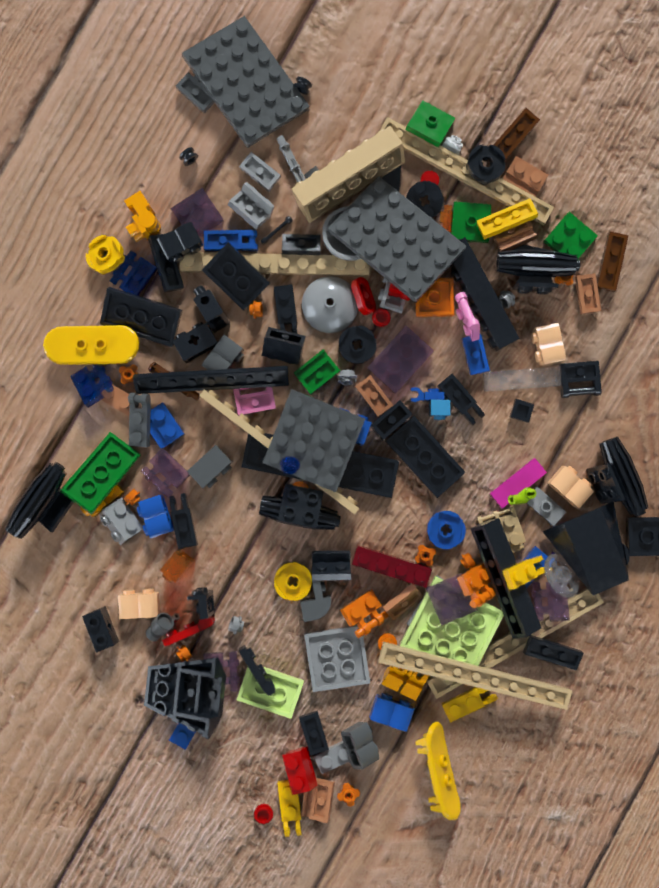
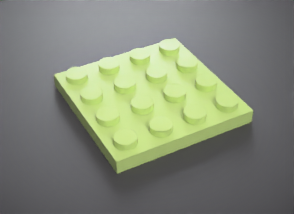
[400,576,504,665]

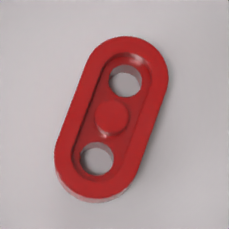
[351,277,376,316]

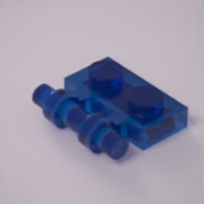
[109,250,157,296]
[70,364,114,408]

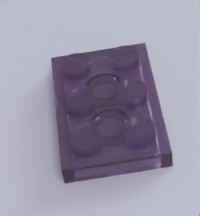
[367,326,434,394]

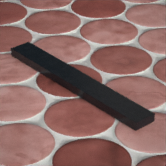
[133,366,289,394]

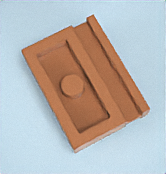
[503,156,548,197]
[492,221,537,252]
[301,778,335,823]

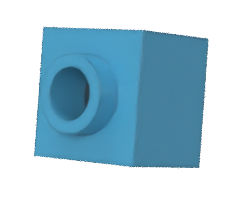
[429,400,450,420]

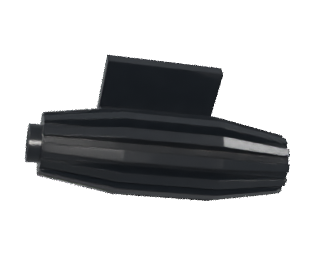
[496,249,580,295]
[586,436,648,517]
[5,462,74,539]
[259,483,341,530]

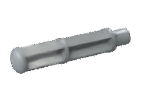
[277,135,305,183]

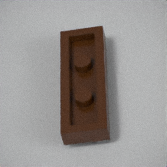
[493,108,540,159]
[597,231,629,292]

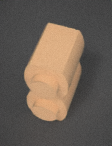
[531,323,566,366]
[547,466,594,509]
[118,589,160,619]

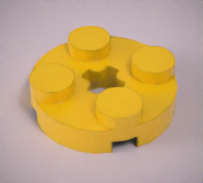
[85,235,125,275]
[274,562,312,601]

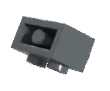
[187,445,233,488]

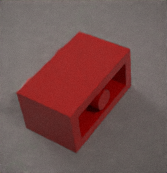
[282,746,318,795]

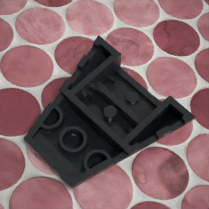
[542,502,629,595]
[144,658,226,739]

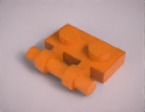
[457,563,495,608]
[340,589,389,638]

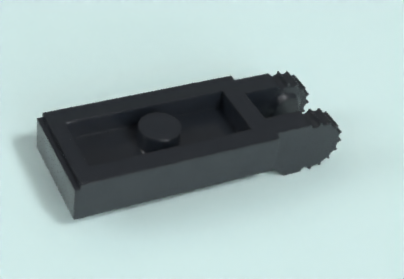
[274,284,298,334]
[437,374,485,425]
[169,493,198,549]
[239,645,276,696]

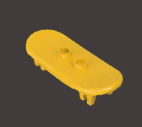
[43,325,139,365]
[415,721,461,821]

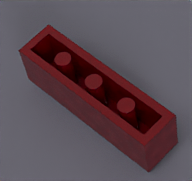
[351,545,432,588]

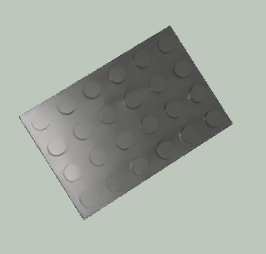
[182,16,310,148]
[328,176,467,303]

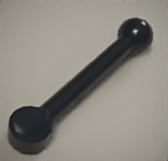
[260,216,293,244]

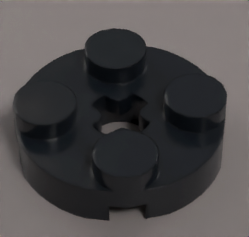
[466,144,506,185]
[406,181,445,218]
[339,326,376,364]

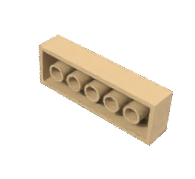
[291,126,405,223]

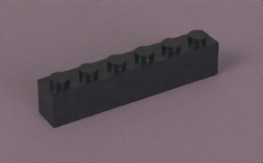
[450,237,520,352]
[470,518,542,639]

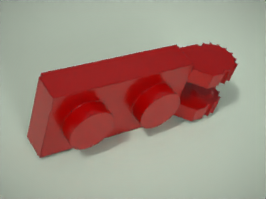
[162,616,215,647]

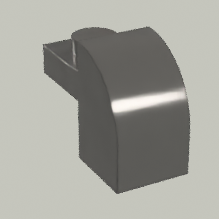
[300,580,331,622]

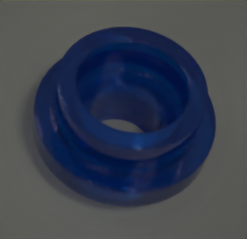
[280,456,300,474]

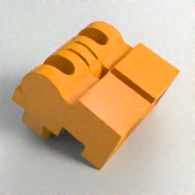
[124,191,161,242]
[382,666,429,701]

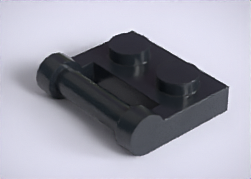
[559,361,602,399]

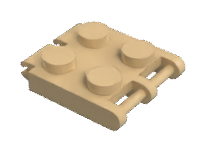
[477,505,526,553]

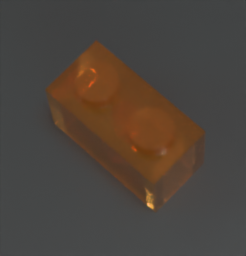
[160,549,195,583]

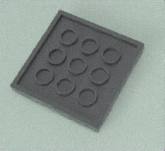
[263,389,365,492]

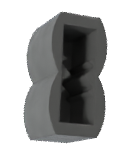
[201,335,244,370]
[341,722,379,770]

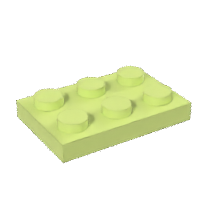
[237,666,304,719]

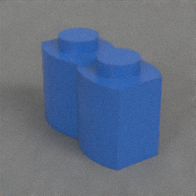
[137,495,174,539]
[369,693,414,732]

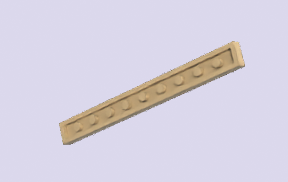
[380,117,554,226]
[179,252,369,276]
[199,390,359,515]
[427,588,604,699]
[378,642,572,710]

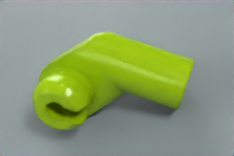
[508,487,536,505]

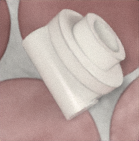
[442,135,463,155]

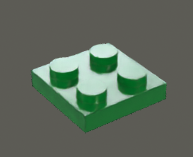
[543,212,598,259]

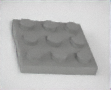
[304,625,370,692]

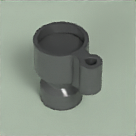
[146,612,180,641]

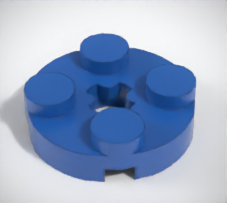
[427,511,466,549]

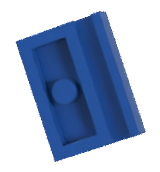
[150,402,185,449]

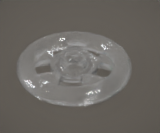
[544,554,579,598]

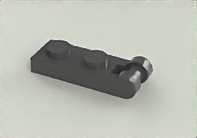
[128,392,151,448]

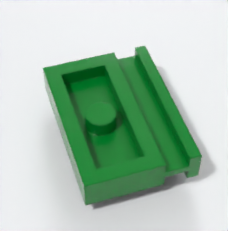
[294,349,340,395]

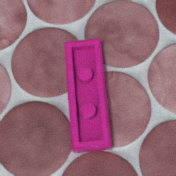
[489,458,547,509]

